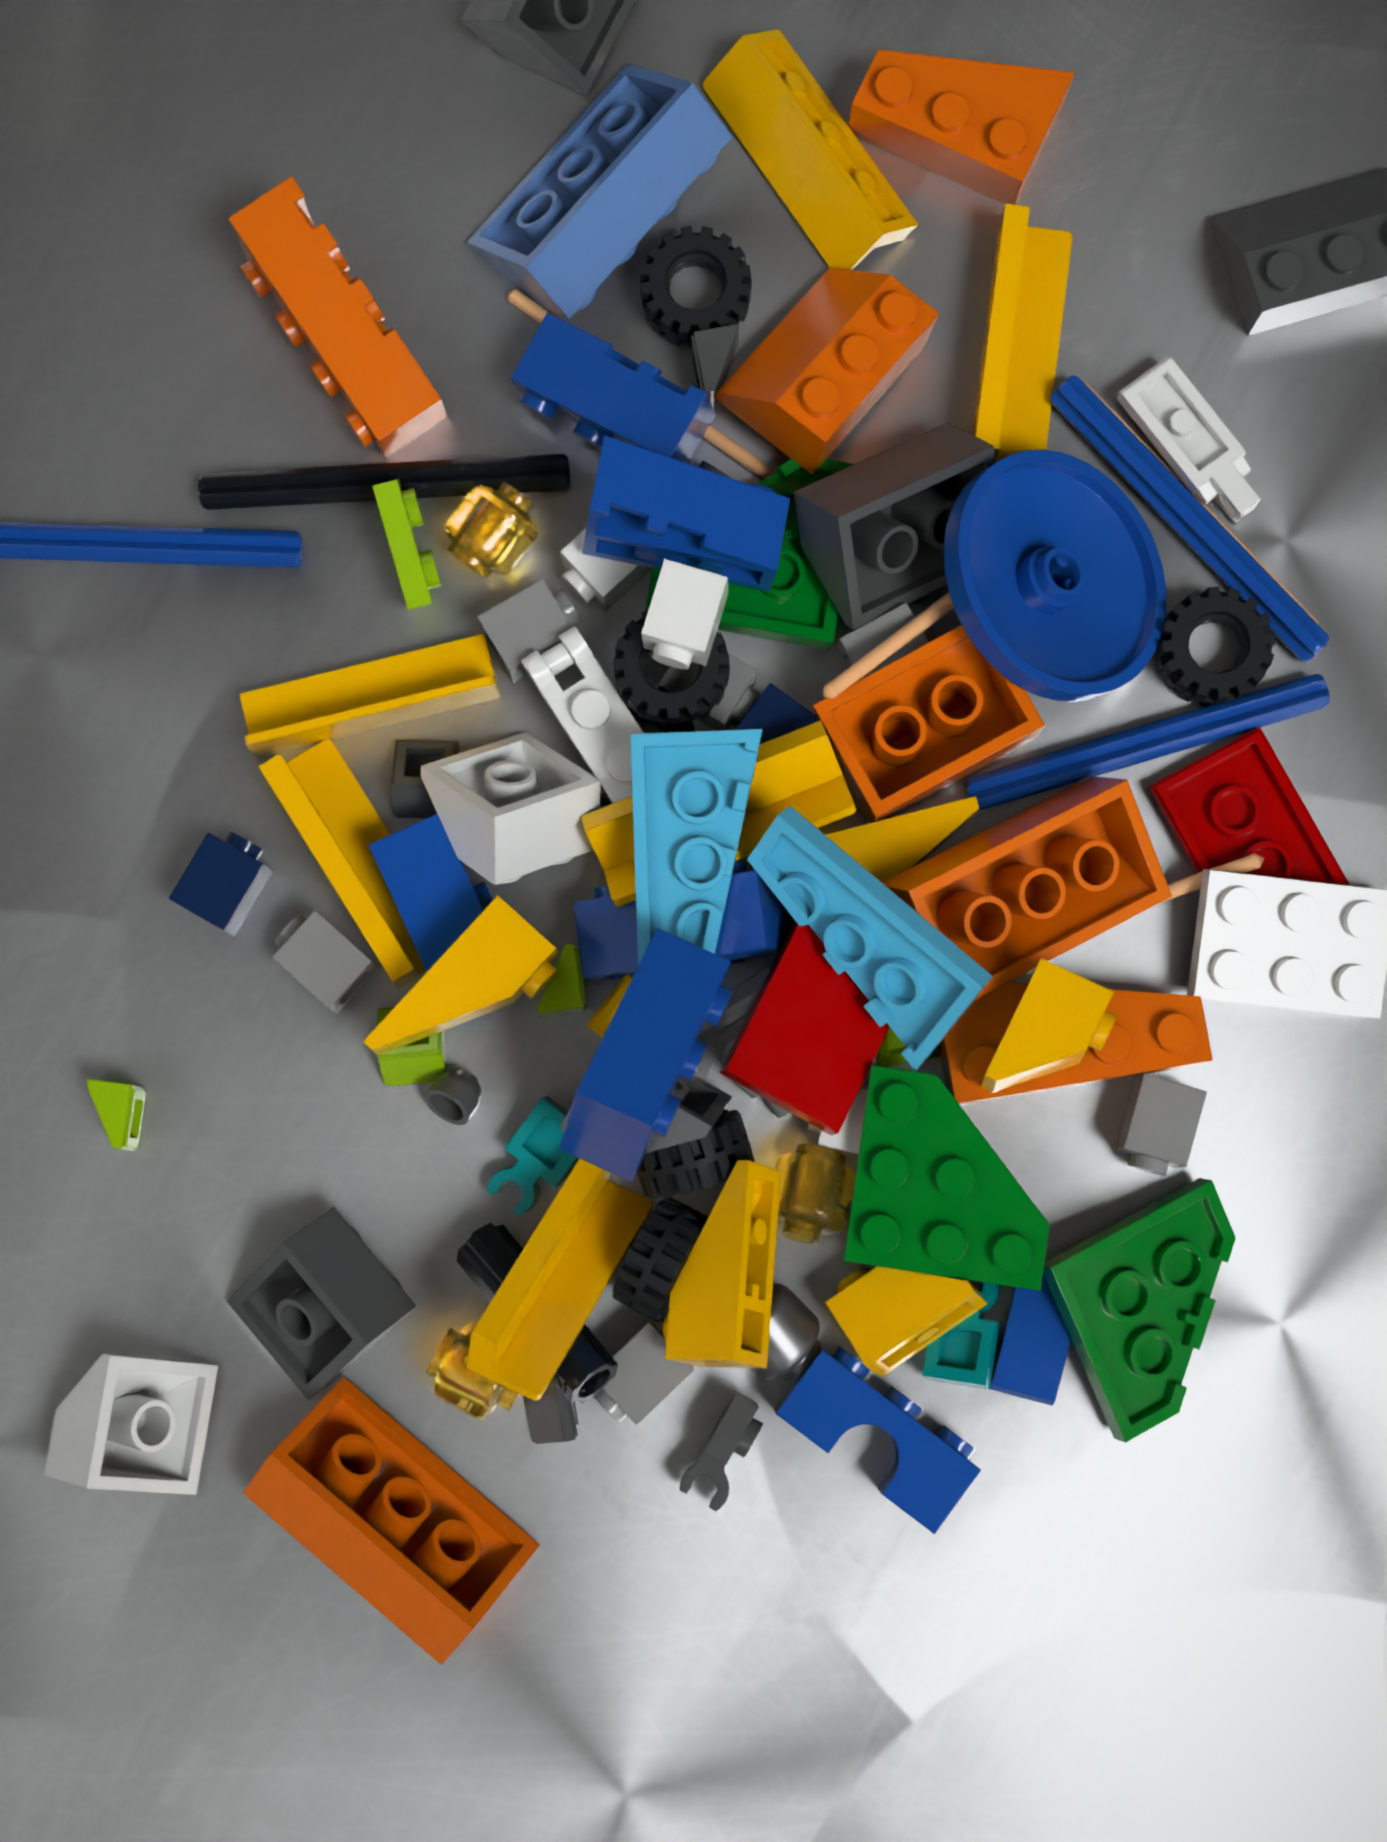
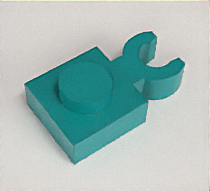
[487,1096,579,1216]
[922,1277,1001,1390]

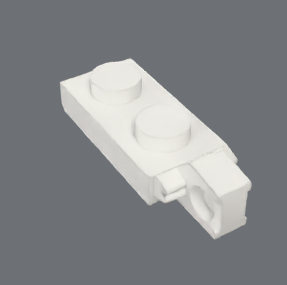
[1117,356,1261,524]

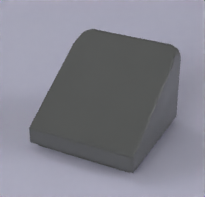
[691,325,739,409]
[390,740,459,818]
[523,1380,581,1444]

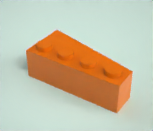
[228,176,447,458]
[939,981,1213,1106]

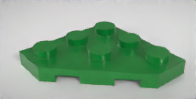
[644,459,854,650]
[844,1065,1050,1291]
[1043,1178,1236,1443]

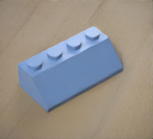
[466,64,733,319]

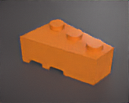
[849,49,1075,205]

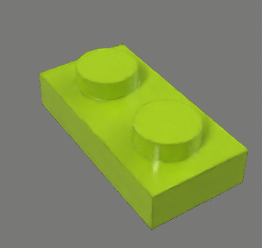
[372,478,442,610]

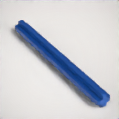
[1050,375,1330,663]
[0,522,304,568]
[964,674,1330,811]

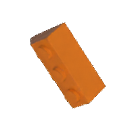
[714,268,939,475]
[812,625,1045,823]

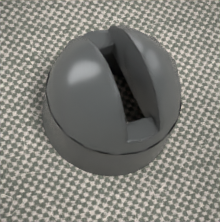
[425,1068,482,1125]

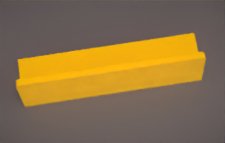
[702,29,918,270]
[972,203,1073,463]
[239,634,501,758]
[581,720,856,907]
[258,739,426,989]
[466,1158,652,1401]

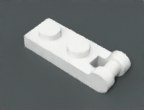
[520,626,644,804]

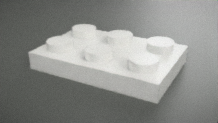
[1187,869,1387,1018]

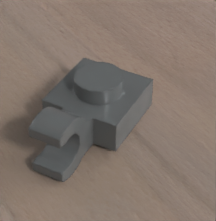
[680,1391,763,1511]

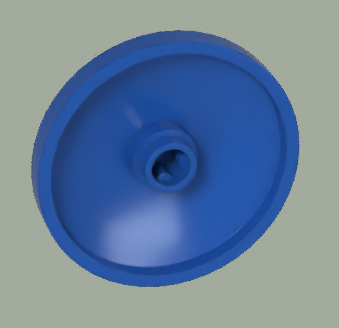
[944,450,1166,702]

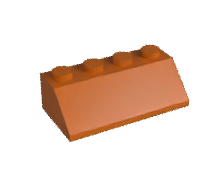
[882,776,1172,999]
[243,1376,540,1665]

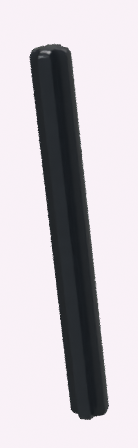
[198,454,571,510]

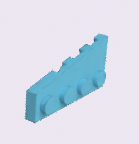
[630,729,763,966]
[747,805,993,1071]

